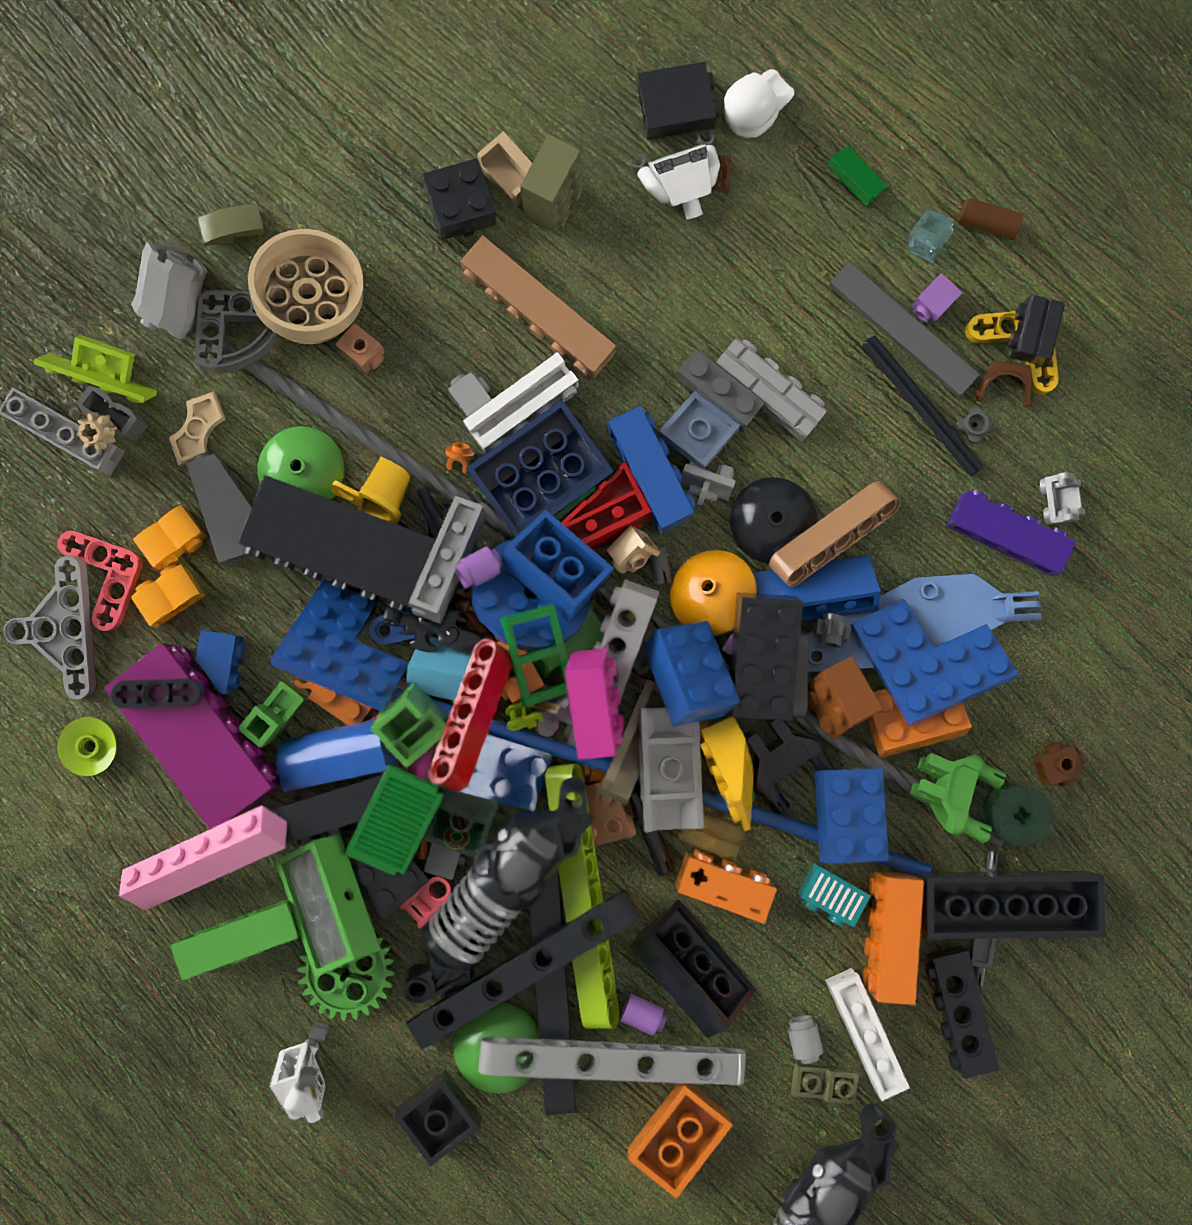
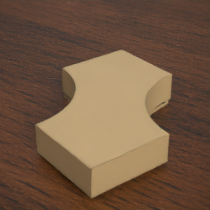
[169,391,226,467]

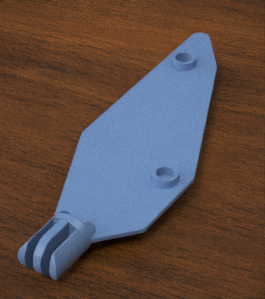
[807,574,1042,672]

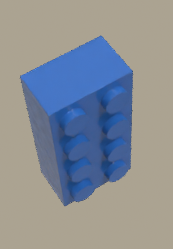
[608,406,696,535]

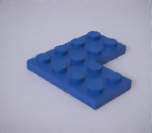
[270,579,409,713]
[851,599,1018,727]

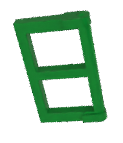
[500,604,568,706]

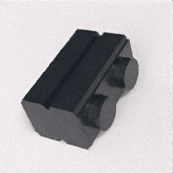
[1008,295,1065,366]

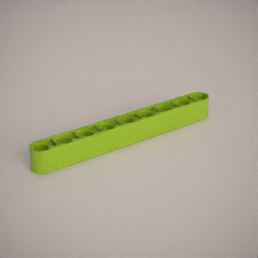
[545,763,620,1029]

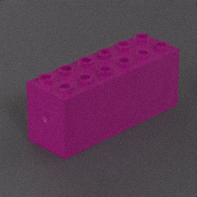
[103,643,281,829]

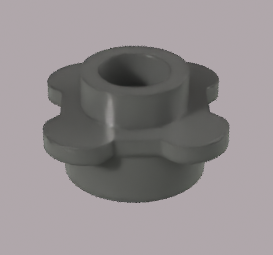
[957,407,992,442]

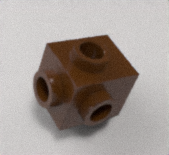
[1031,741,1085,787]

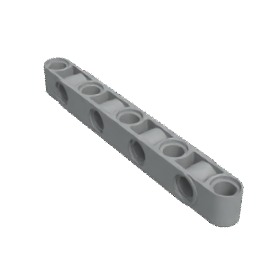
[478,1037,746,1085]

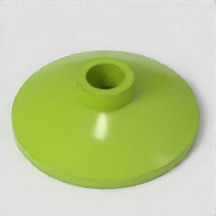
[57,717,118,776]

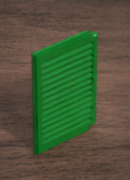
[344,764,444,876]

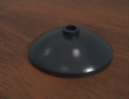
[730,477,817,564]

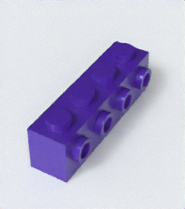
[946,490,1076,576]

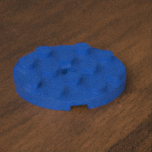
[471,540,591,651]

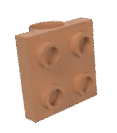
[586,781,637,846]

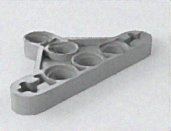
[3,556,96,700]

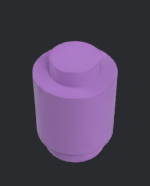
[455,547,503,588]

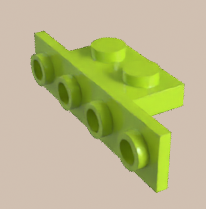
[34,335,157,403]

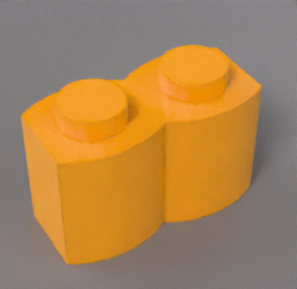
[133,505,207,570]
[131,564,205,628]

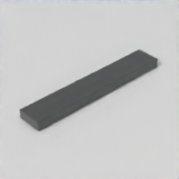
[829,261,980,398]

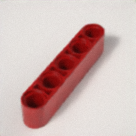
[430,639,513,792]

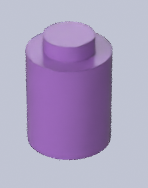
[619,993,667,1036]

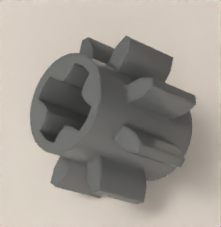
[813,613,851,648]

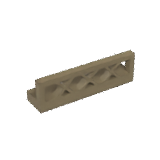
[598,679,666,805]

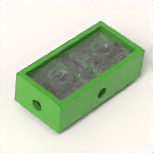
[275,834,380,977]

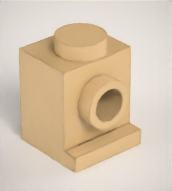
[607,525,661,574]

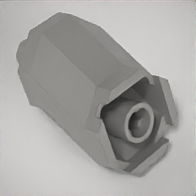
[131,241,207,339]

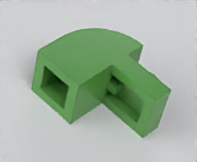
[238,680,307,748]

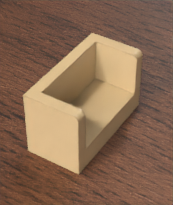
[477,131,532,206]

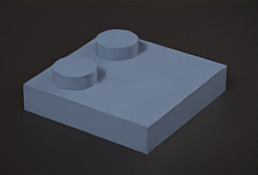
[658,391,740,470]

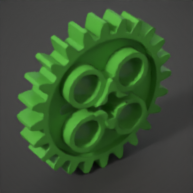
[297,927,396,1021]

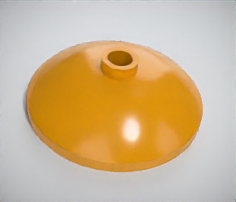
[670,550,757,636]

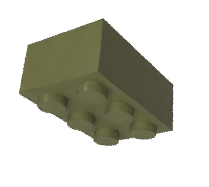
[520,134,584,233]

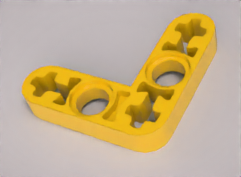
[965,311,1059,395]

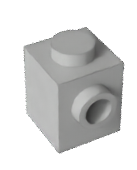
[448,372,492,418]

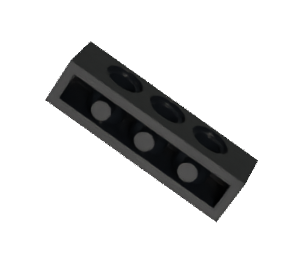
[925,945,1000,1079]

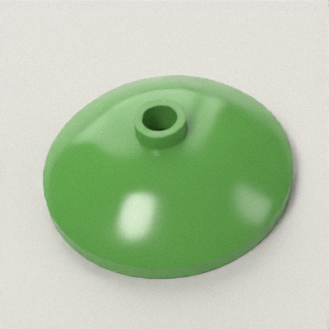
[257,426,345,500]
[454,1002,540,1094]

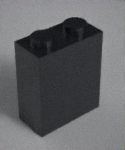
[637,61,720,140]

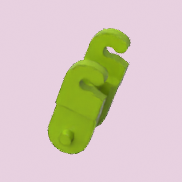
[505,699,544,731]

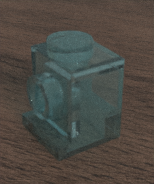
[908,209,953,263]

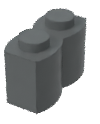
[76,386,148,443]

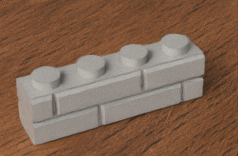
[715,338,827,442]

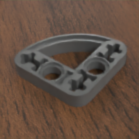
[195,290,284,374]

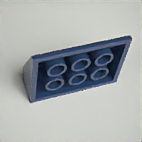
[466,400,614,538]

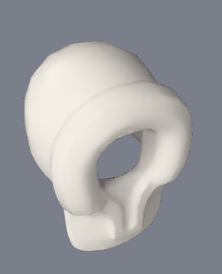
[723,69,794,138]

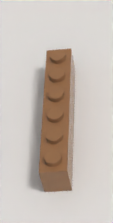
[460,235,616,379]

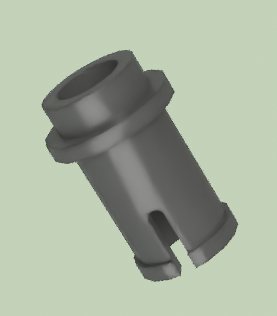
[647,547,673,585]

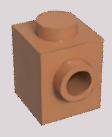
[335,323,385,373]

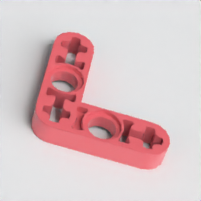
[57,531,143,632]

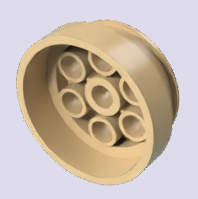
[248,229,364,344]

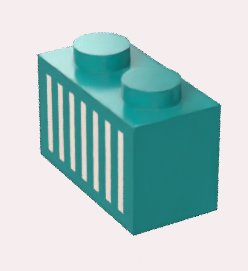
[797,863,871,928]

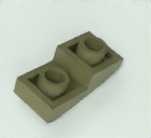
[198,203,264,246]
[791,1063,859,1105]

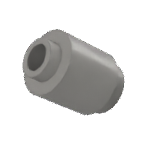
[787,1015,824,1064]

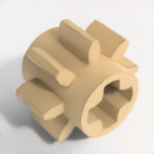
[76,412,117,450]

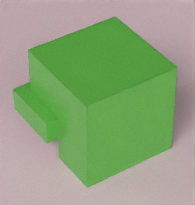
[370,682,448,768]

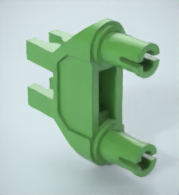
[909,753,1006,844]

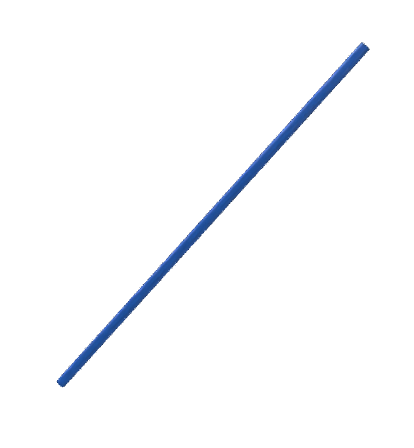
[390,688,932,875]

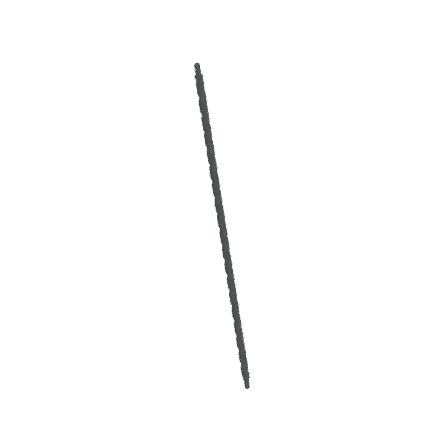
[224,341,1005,848]

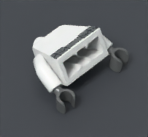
[629,133,720,219]
[270,1022,329,1123]

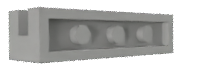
[0,387,125,476]
[409,496,486,624]

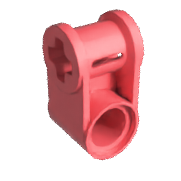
[399,875,455,929]

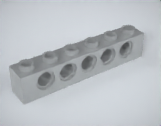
[562,579,659,747]

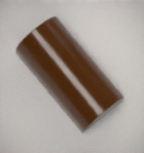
[957,198,1024,240]

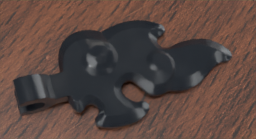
[383,607,487,652]

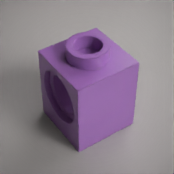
[911,273,963,325]

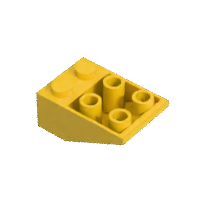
[700,717,754,831]

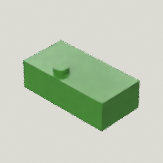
[170,899,301,981]

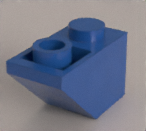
[196,630,246,694]

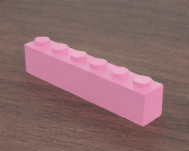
[119,806,287,910]

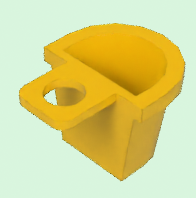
[332,456,411,524]

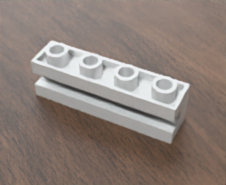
[463,352,579,453]
[825,968,910,1101]

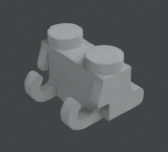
[1040,472,1085,525]

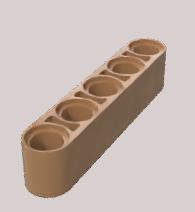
[769,481,901,587]

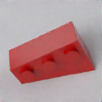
[561,462,653,551]

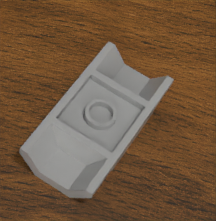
[639,708,704,832]

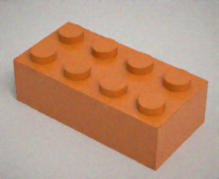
[862,870,924,1005]

